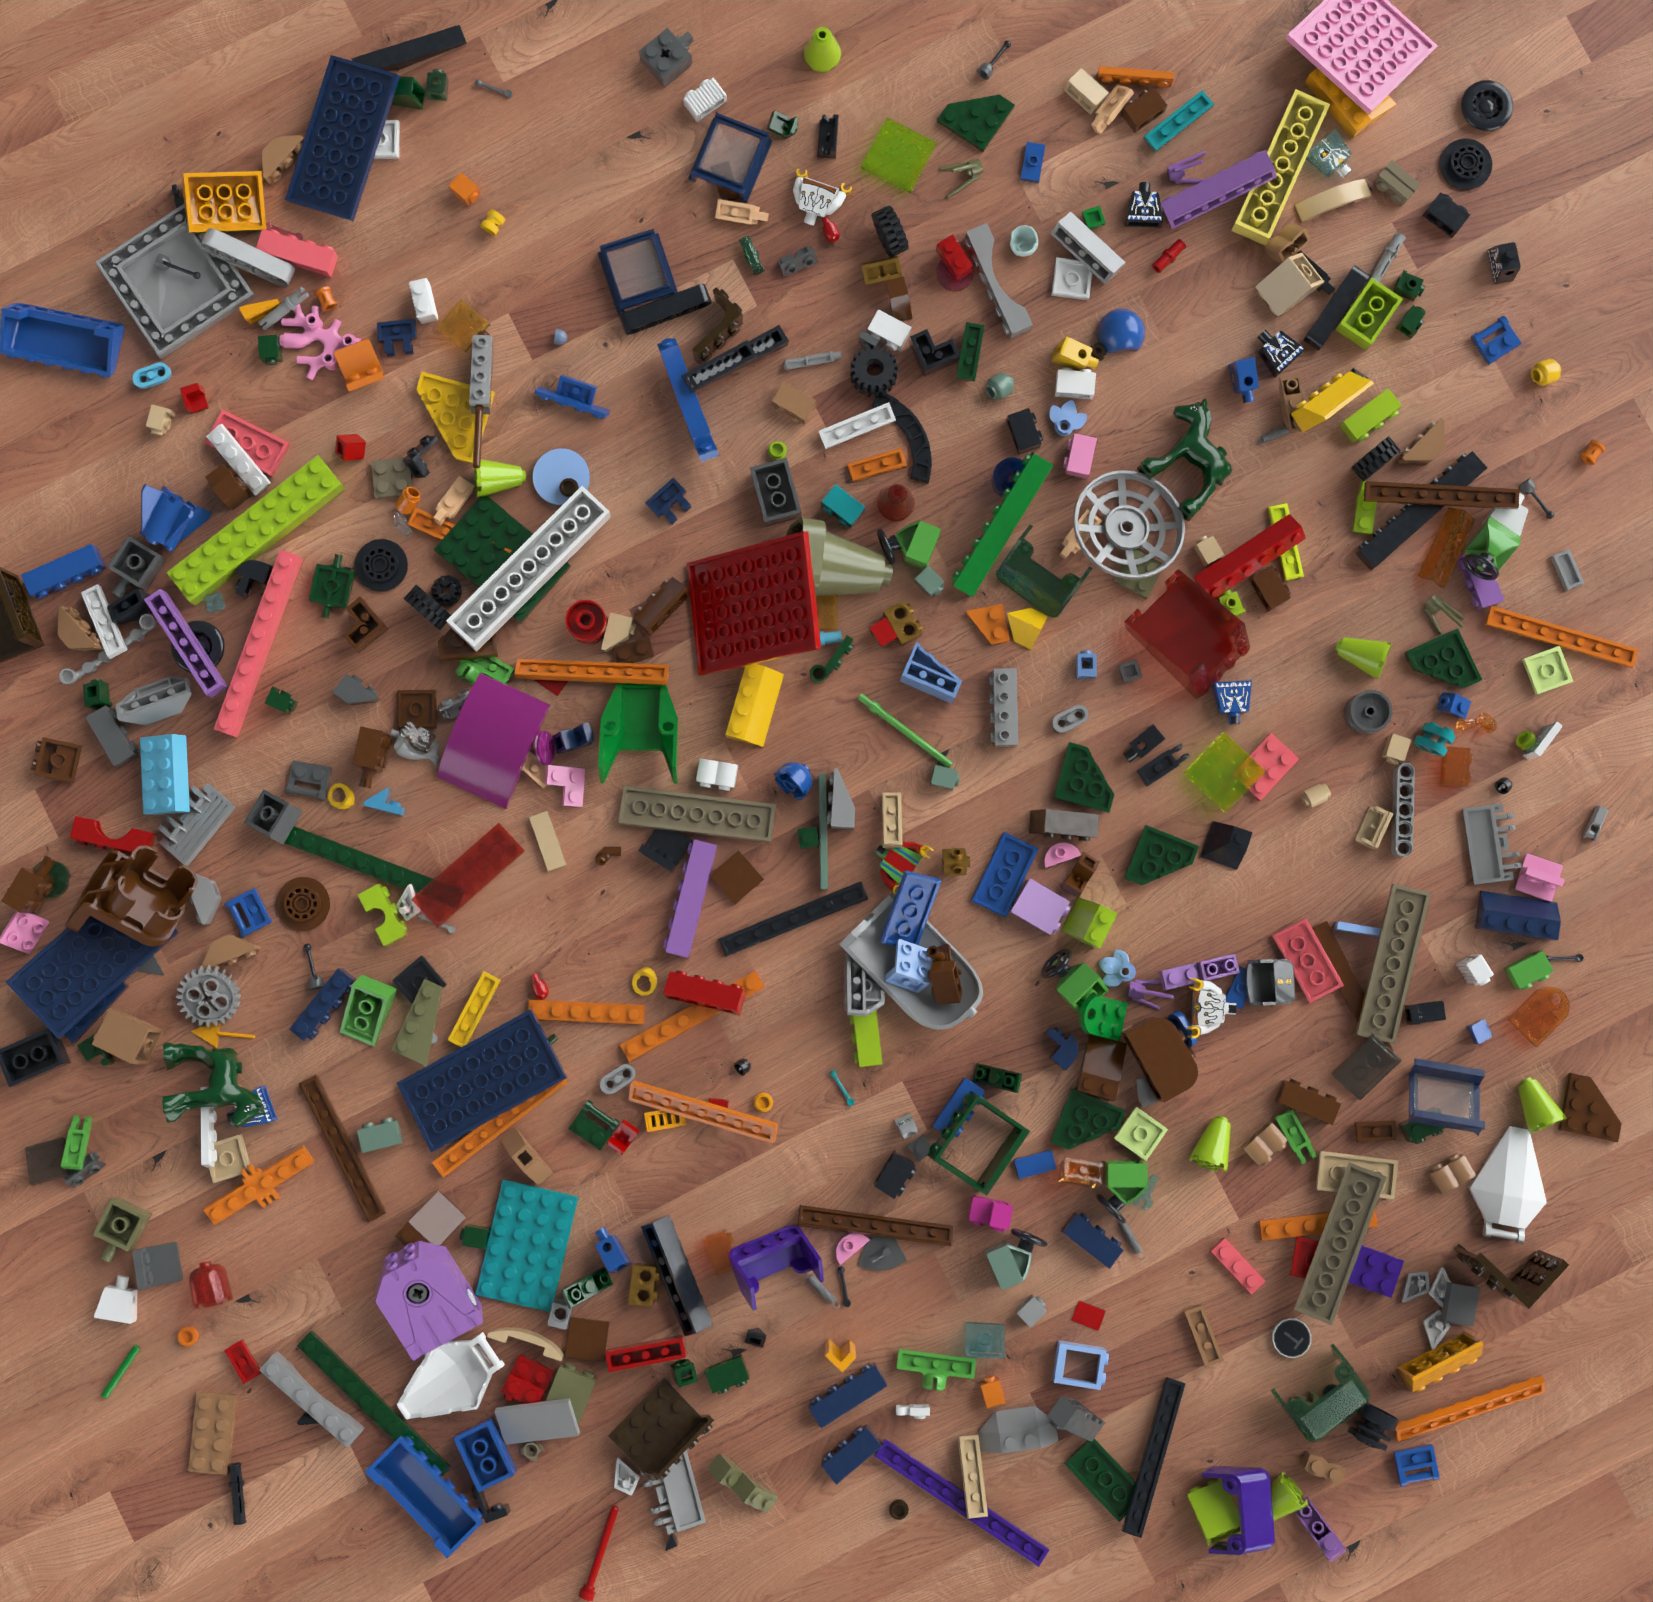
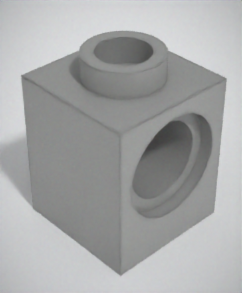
[1015,1295,1047,1327]
[547,1298,573,1330]

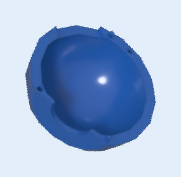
[1097,308,1145,353]

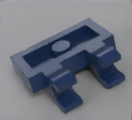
[377,319,417,357]
[645,478,692,525]

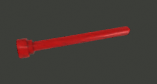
[578,1505,619,1601]

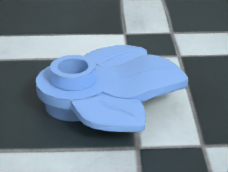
[1049,400,1087,436]
[1099,949,1136,987]

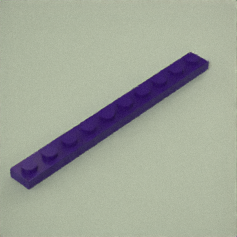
[874,1438,1049,1567]

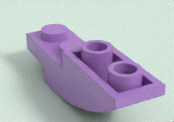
[1159,954,1240,990]

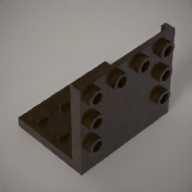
[0,567,45,663]
[1454,1244,1569,1309]
[608,1378,714,1480]

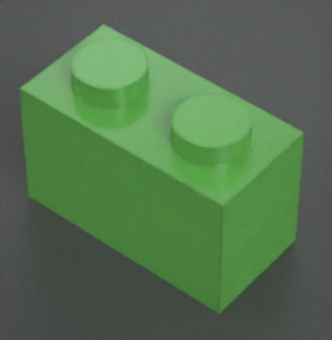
[1504,951,1554,990]

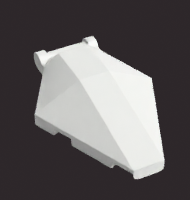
[1468,1126,1547,1244]
[397,1332,505,1420]

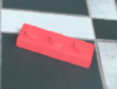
[1210,1238,1265,1295]

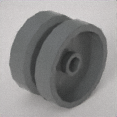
[1344,690,1393,734]

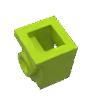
[1216,590,1246,621]

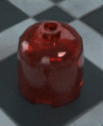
[189,1261,233,1310]

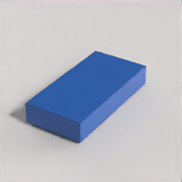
[1014,1150,1057,1179]

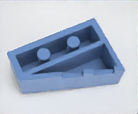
[900,642,962,704]

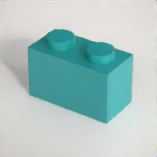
[821,484,866,528]

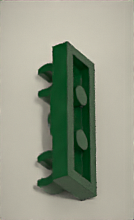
[956,322,985,382]

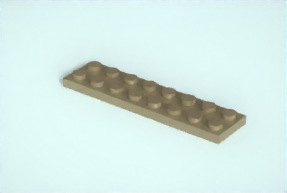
[618,786,776,843]
[1355,884,1431,1044]
[1294,1162,1387,1325]

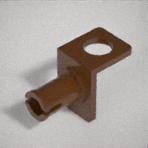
[927,944,961,975]

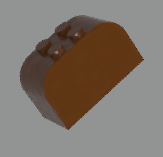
[1121,1017,1198,1103]

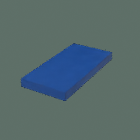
[971,832,1039,918]
[879,870,941,946]

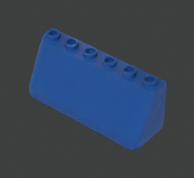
[0,303,125,378]
[365,1436,483,1558]

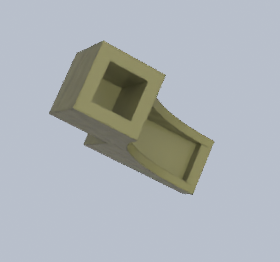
[707,1453,779,1513]

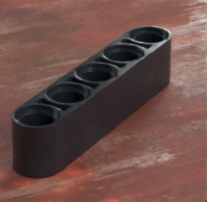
[1303,265,1370,351]
[619,284,712,335]

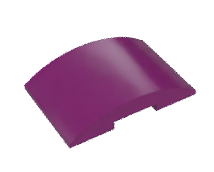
[437,673,550,809]

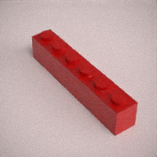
[1193,514,1306,602]

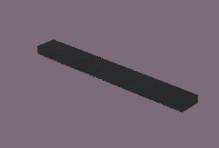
[719,881,868,957]
[1122,1377,1186,1538]

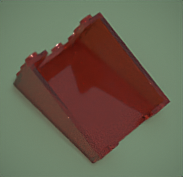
[1124,569,1250,699]

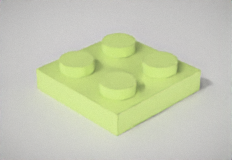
[1522,646,1573,695]
[1114,1106,1168,1161]

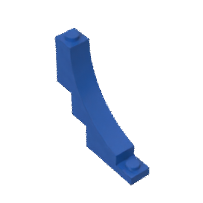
[657,338,719,462]

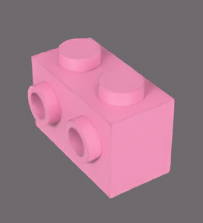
[1063,434,1097,479]

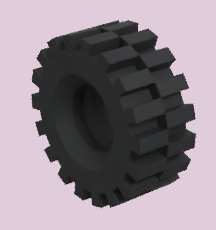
[871,205,909,257]
[850,346,898,397]
[1351,436,1401,482]
[403,585,451,630]

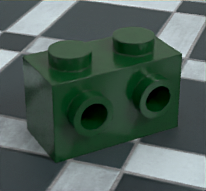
[1398,1108,1445,1144]

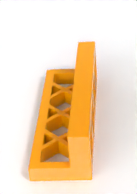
[825,1339,856,1373]

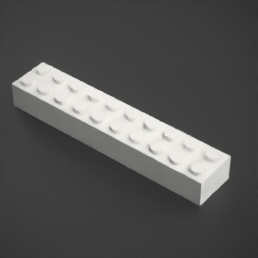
[446,486,611,652]

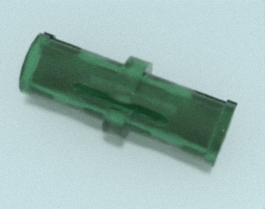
[739,235,765,276]

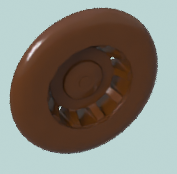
[276,877,330,931]

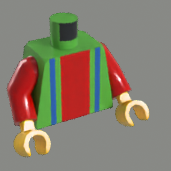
[874,841,934,895]

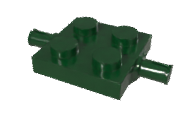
[308,554,355,619]

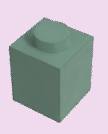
[914,566,944,598]
[930,765,960,790]

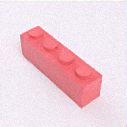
[256,229,338,277]

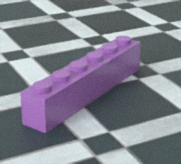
[1160,150,1277,229]
[144,589,228,698]
[663,840,717,958]

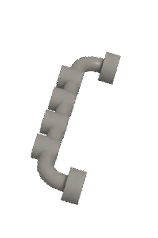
[59,614,157,685]

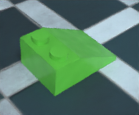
[340,975,397,1047]

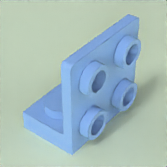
[885,939,932,993]

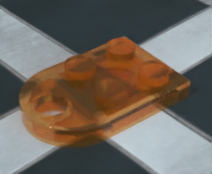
[1507,987,1570,1047]

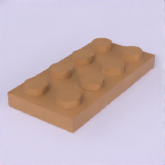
[188,1391,237,1475]

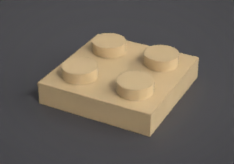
[209,1134,250,1183]

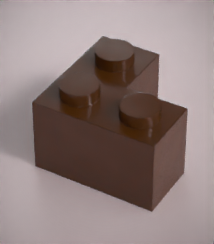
[205,464,251,510]
[343,596,389,653]

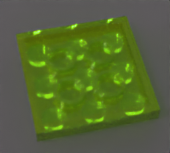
[861,117,937,194]
[1184,732,1266,813]

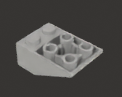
[827,768,855,830]

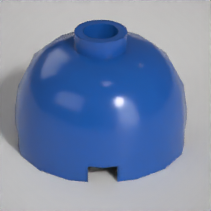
[774,762,813,800]

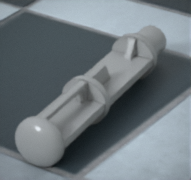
[783,351,842,371]

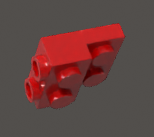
[1289,1236,1319,1279]
[501,1353,555,1404]

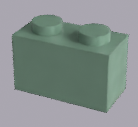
[357,1117,403,1153]

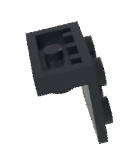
[638,829,692,873]

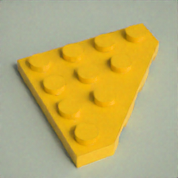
[416,371,495,464]

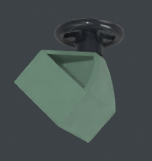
[984,1228,1048,1291]

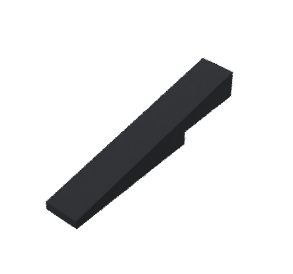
[351,25,467,71]
[682,325,789,393]

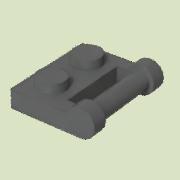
[286,760,332,801]

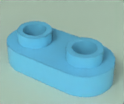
[132,362,172,389]

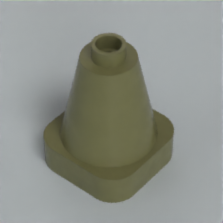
[786,517,893,596]

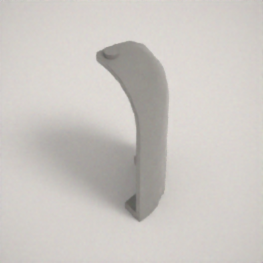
[839,892,983,1030]

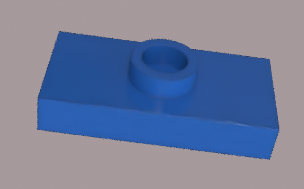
[1020,142,1045,183]
[1226,966,1248,1010]

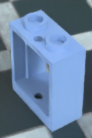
[1052,1340,1109,1390]

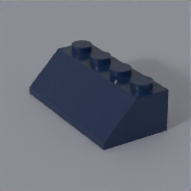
[1475,891,1561,941]

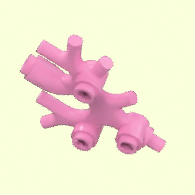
[280,304,361,381]

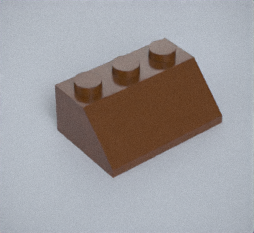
[633,577,690,636]

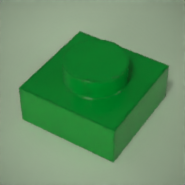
[1081,206,1106,230]

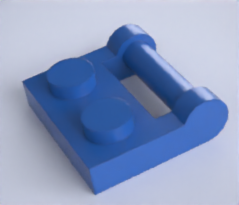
[1471,315,1522,365]
[224,888,273,938]
[1393,1444,1440,1487]

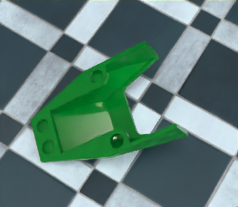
[598,683,678,784]

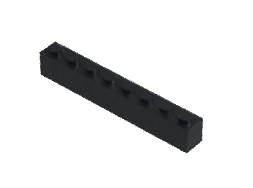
[1356,451,1488,570]

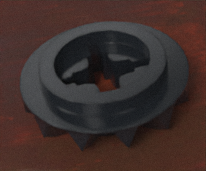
[431,575,462,606]

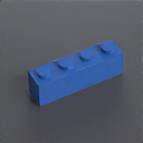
[21,544,106,599]

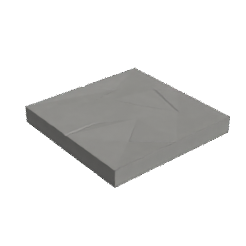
[95,204,256,359]

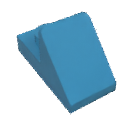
[363,788,406,816]

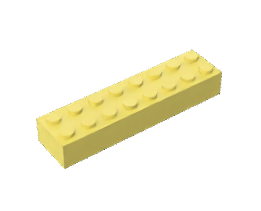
[1231,89,1330,246]

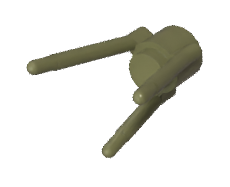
[939,159,983,198]
[1424,594,1465,634]

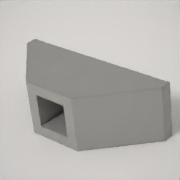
[189,873,222,925]

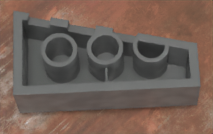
[1047,1397,1106,1442]

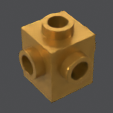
[942,848,970,876]

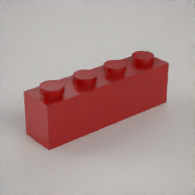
[663,970,746,1016]
[605,1334,687,1372]

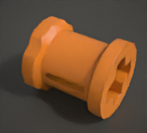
[314,286,338,312]
[1580,440,1605,465]

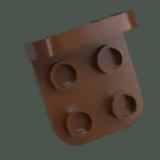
[65,845,198,947]

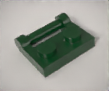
[568,1100,620,1151]

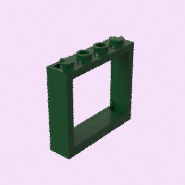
[927,1091,1030,1196]

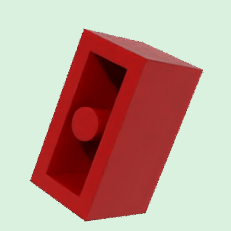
[936,234,973,282]

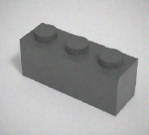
[85,705,139,768]

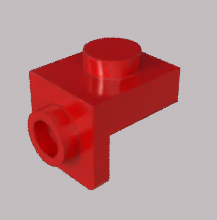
[607,1119,640,1155]

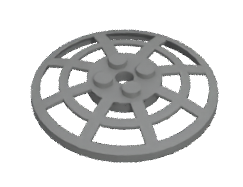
[1073,470,1185,580]

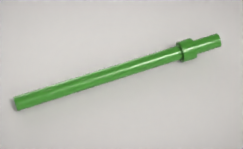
[858,693,953,768]

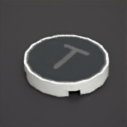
[1272,1318,1311,1358]

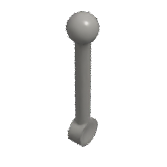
[418,913,456,933]

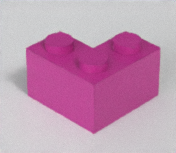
[968,1195,1013,1232]

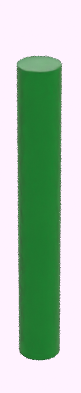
[101,1344,141,1399]

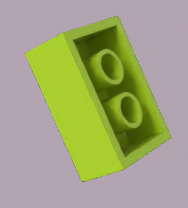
[1335,278,1403,351]

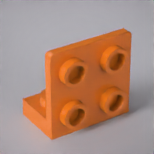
[334,338,385,392]

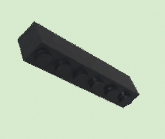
[641,1215,713,1337]

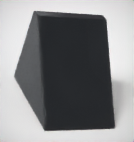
[665,1533,678,1551]

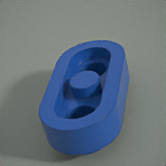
[1167,1011,1197,1047]

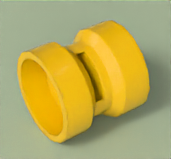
[480,209,506,236]

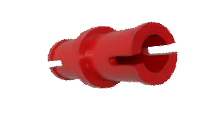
[1152,239,1186,273]

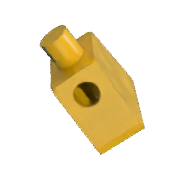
[1051,336,1099,371]

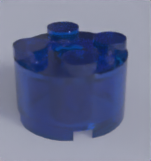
[991,457,1024,497]

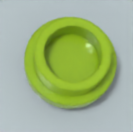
[768,441,787,460]

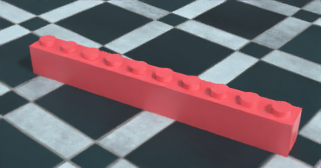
[214,549,303,738]

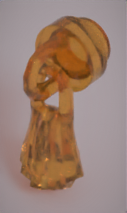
[1456,713,1497,733]

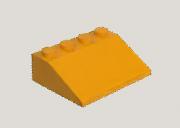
[1305,68,1396,139]
[181,171,266,232]
[1397,1331,1483,1392]

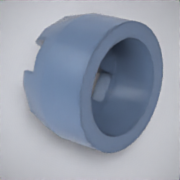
[553,329,567,345]

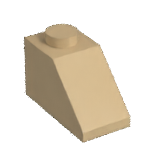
[601,613,636,653]

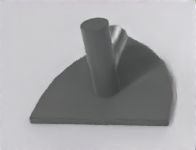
[859,1236,907,1271]

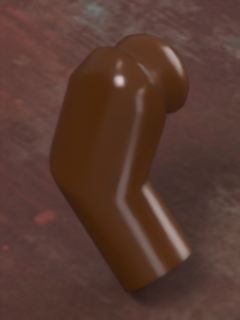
[595,847,621,866]

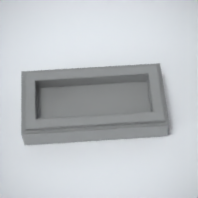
[1550,549,1584,592]

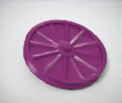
[535,731,555,765]

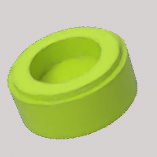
[1516,730,1536,750]

